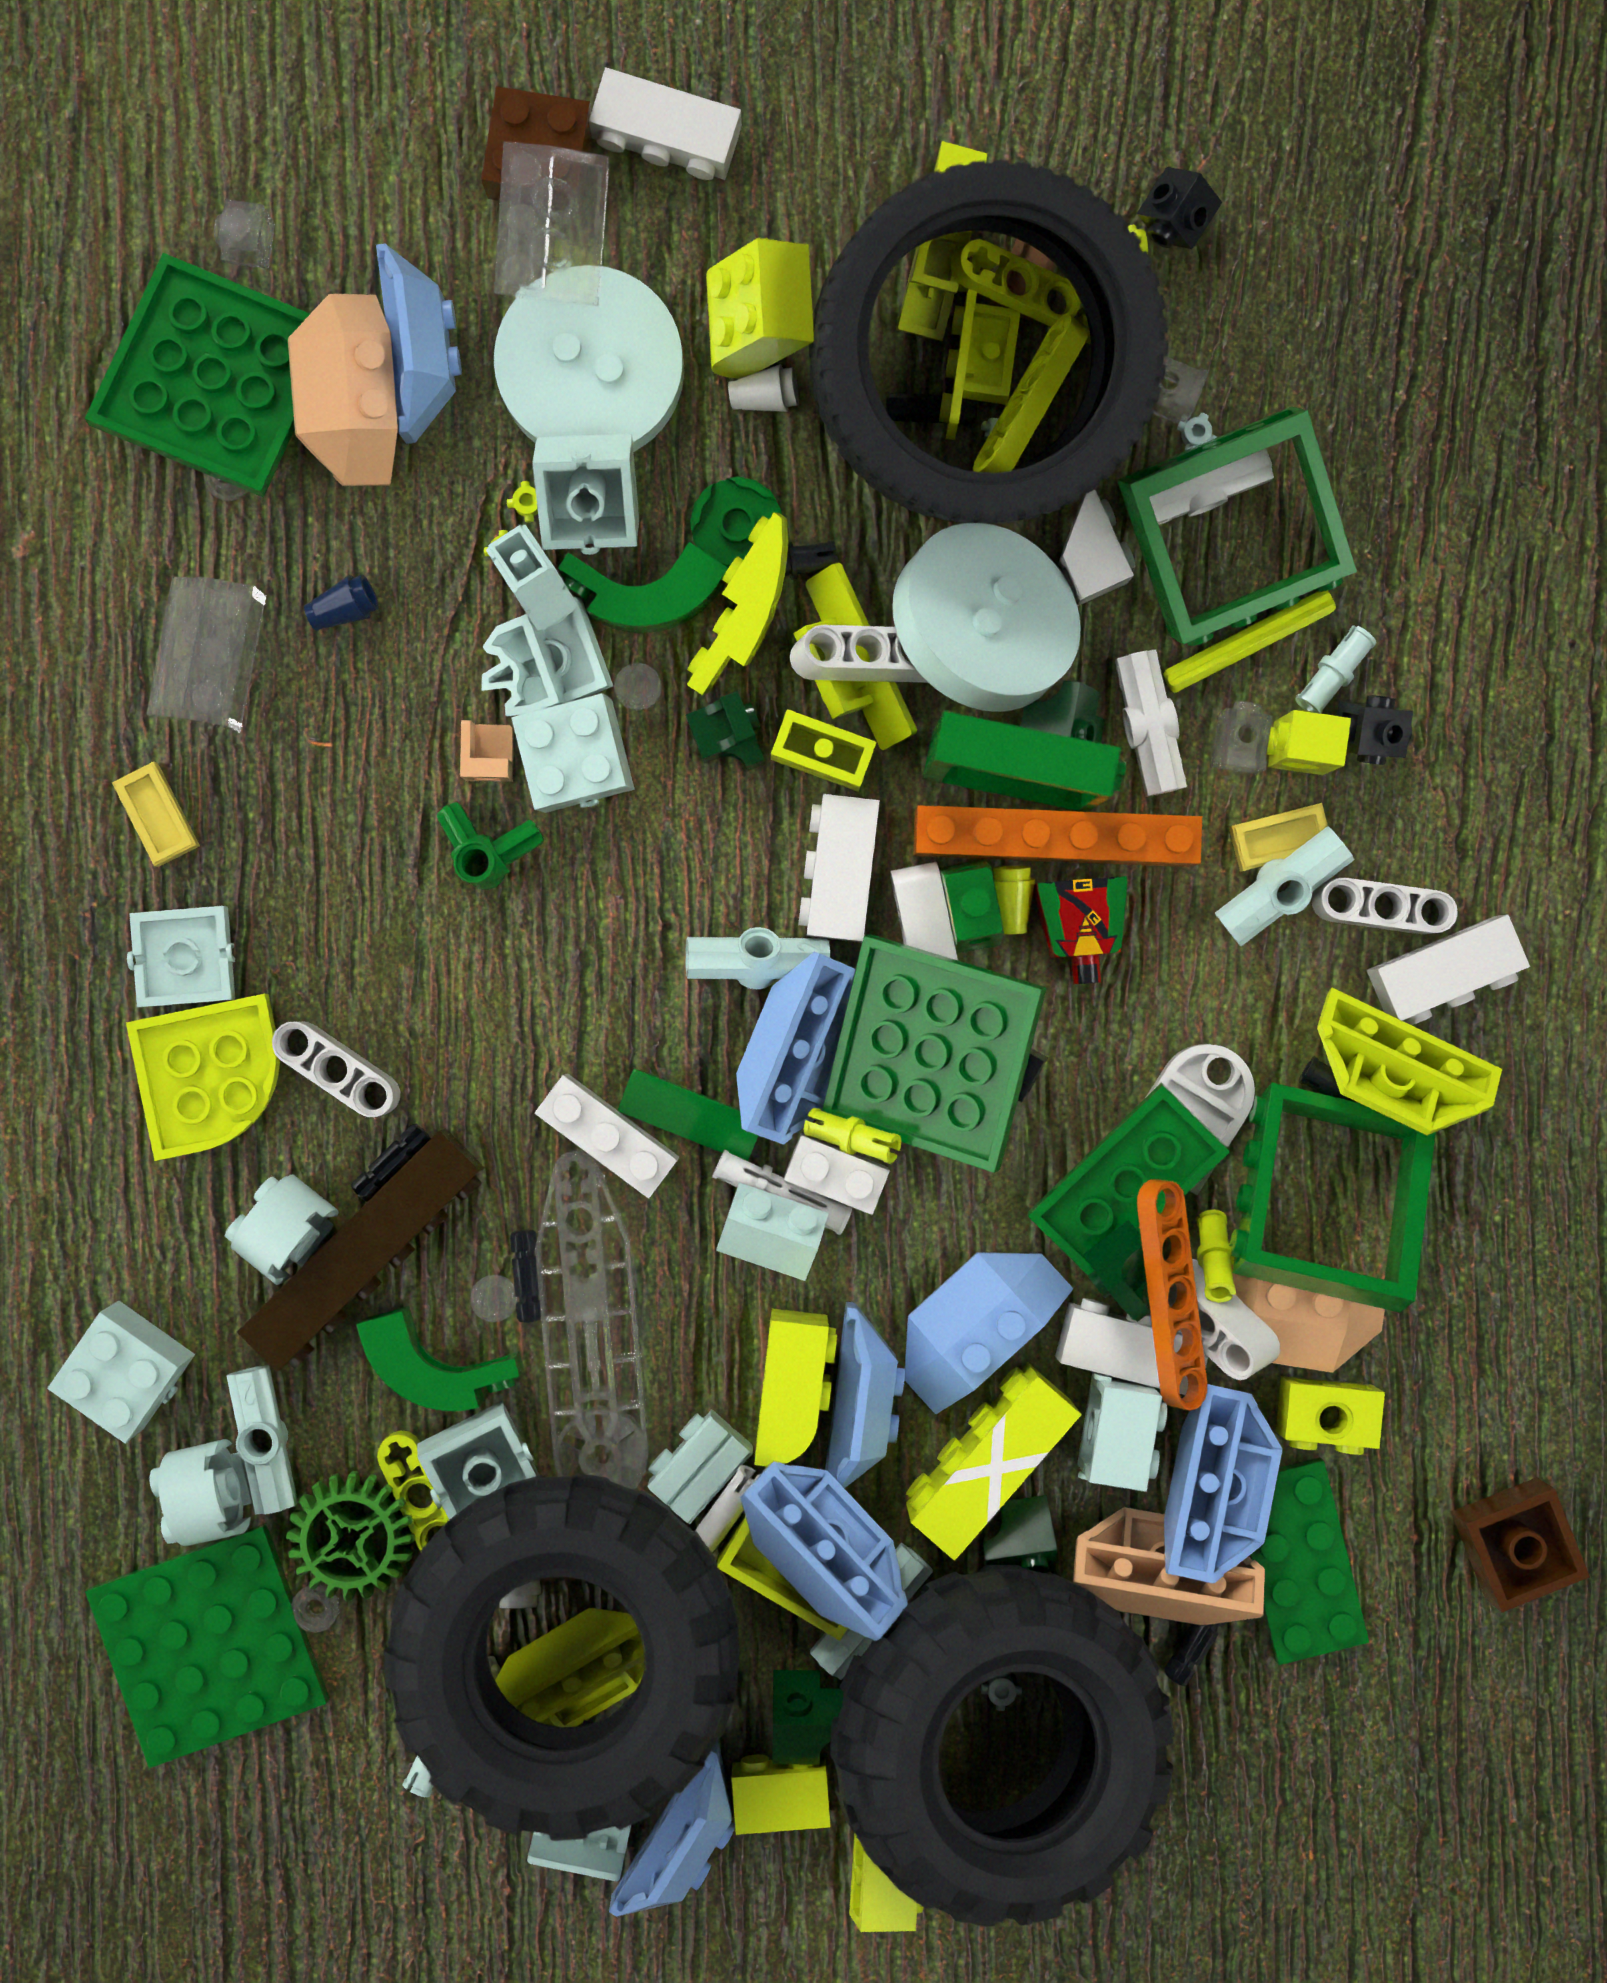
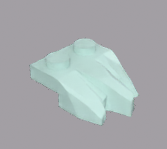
[482,597,613,716]

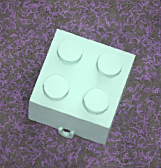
[532,434,639,555]
[511,693,635,813]
[47,1301,195,1444]
[1077,1372,1167,1492]
[417,1401,539,1520]

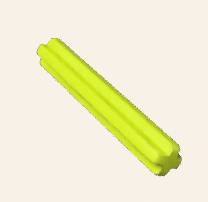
[1163,590,1336,693]

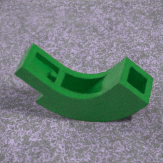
[558,542,728,633]
[356,1306,524,1412]

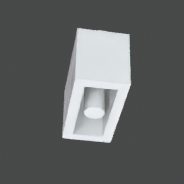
[784,1133,890,1215]

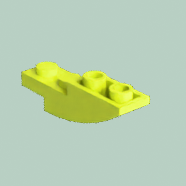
[896,141,988,342]
[687,513,788,695]

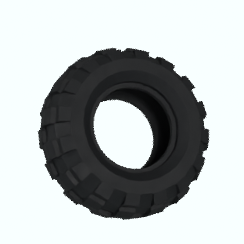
[384,1473,740,1841]
[830,1565,1175,1927]

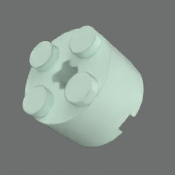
[225,1174,339,1285]
[150,1439,252,1546]

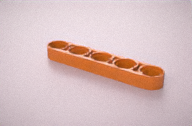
[1137,1179,1207,1411]

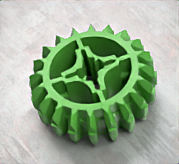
[286,1471,415,1602]

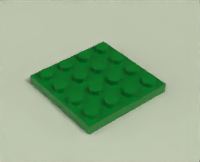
[84,253,310,498]
[822,934,1047,1173]
[85,1523,330,1768]

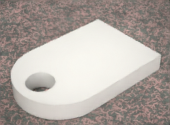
[1145,1044,1255,1195]

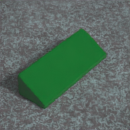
[617,1068,759,1161]

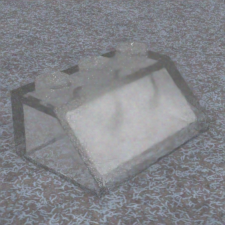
[494,142,609,306]
[146,577,266,733]

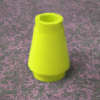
[993,866,1036,934]

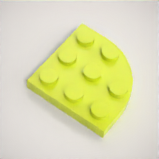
[126,994,280,1161]

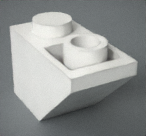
[1057,490,1136,606]

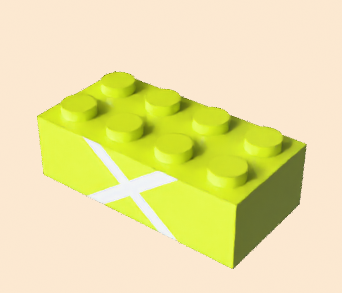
[906,1363,1081,1561]

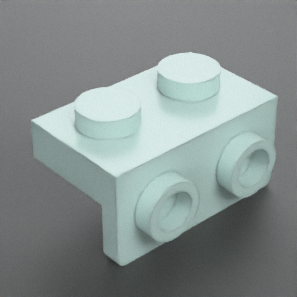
[527,1826,631,1881]

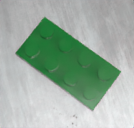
[1028,1082,1230,1275]
[1249,1457,1370,1665]

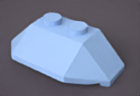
[376,244,462,444]
[736,952,856,1145]
[904,1252,1073,1414]
[825,1302,905,1488]
[1164,1384,1282,1584]
[740,1462,908,1641]
[609,1740,735,1917]

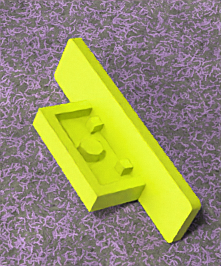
[939,254,1020,440]
[793,563,917,750]

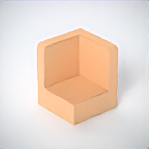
[460,720,514,782]

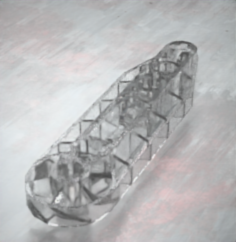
[535,1149,649,1490]

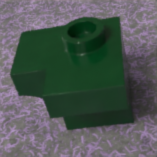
[1020,680,1105,743]
[685,691,765,771]
[1084,1220,1150,1322]
[983,1495,1057,1573]
[772,1670,844,1765]

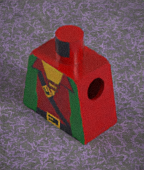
[1033,876,1128,985]

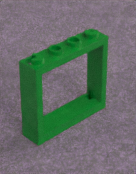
[1117,406,1357,646]
[922,711,1126,812]
[1229,1082,1436,1313]

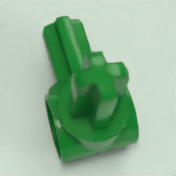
[437,802,544,890]

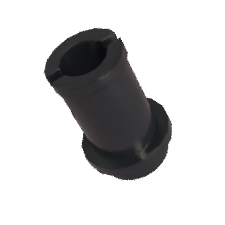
[785,540,838,580]
[1299,1056,1356,1102]

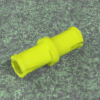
[804,1108,901,1164]
[1196,1209,1236,1303]

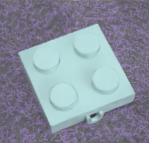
[127,906,235,1007]

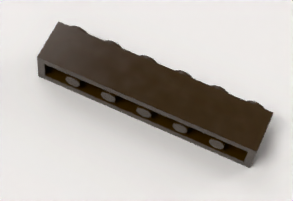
[237,1128,485,1372]

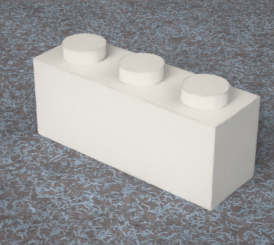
[589,67,742,180]
[798,794,880,943]
[1367,915,1530,1025]
[535,1073,679,1198]
[1055,1298,1208,1395]

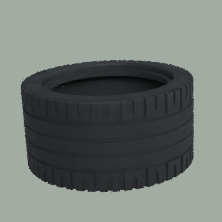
[809,160,1168,523]

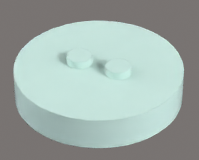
[494,265,684,452]
[893,523,1081,712]

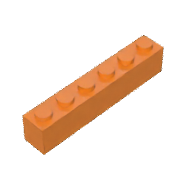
[913,805,1203,867]

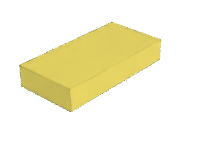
[112,761,200,867]
[1229,803,1328,872]

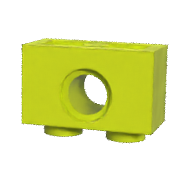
[1263,710,1351,775]
[1276,1376,1385,1455]

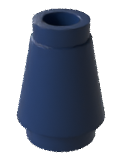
[304,575,379,631]

